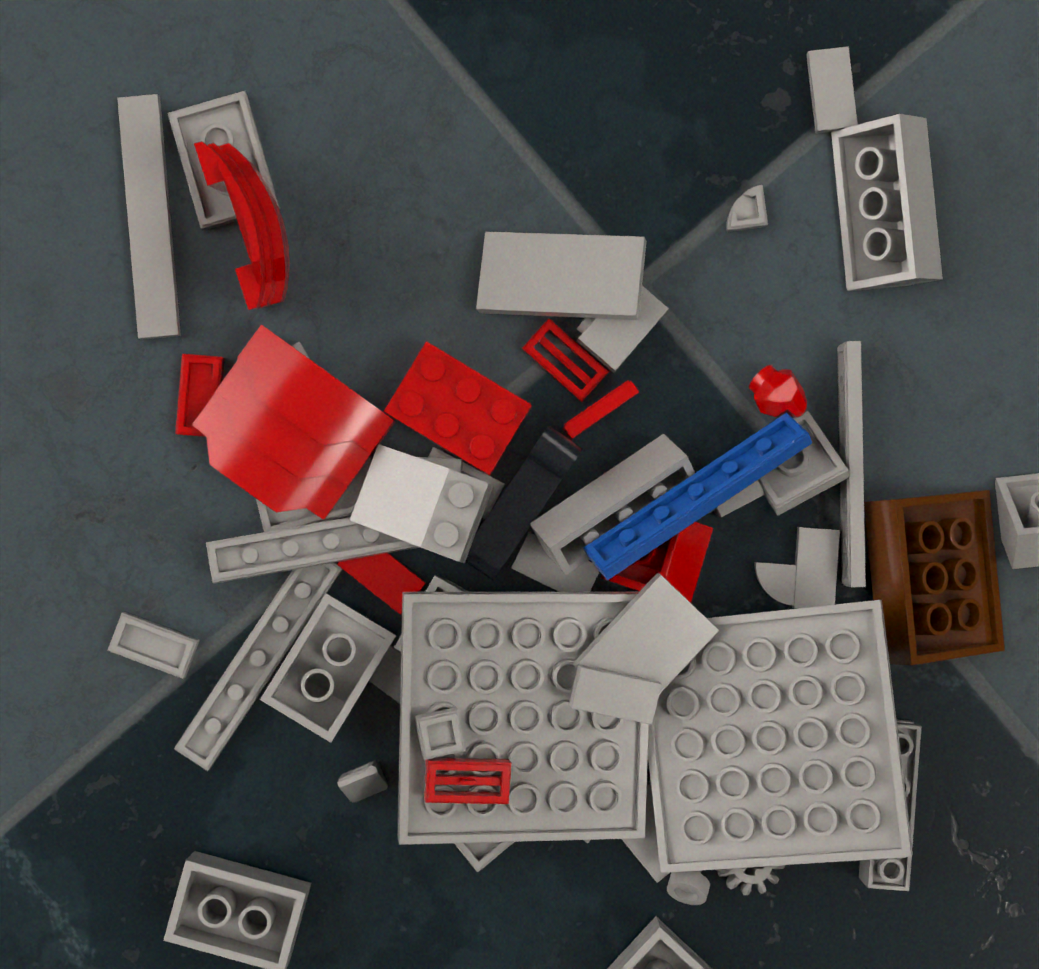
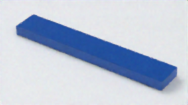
[583,412,812,580]

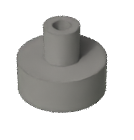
[667,870,710,905]

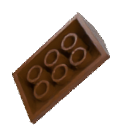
[864,490,1005,665]

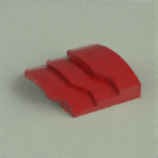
[194,141,290,310]
[192,325,396,520]

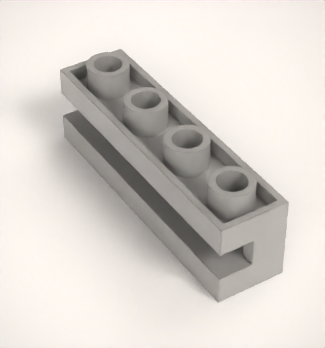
[859,719,922,891]

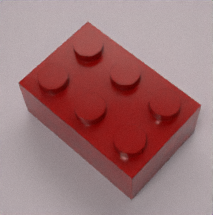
[384,341,532,476]

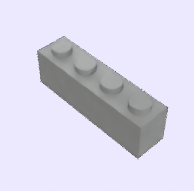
[530,434,695,576]

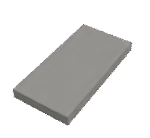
[476,232,647,320]

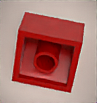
[601,522,713,603]

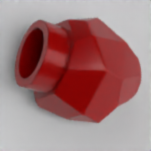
[749,365,807,418]

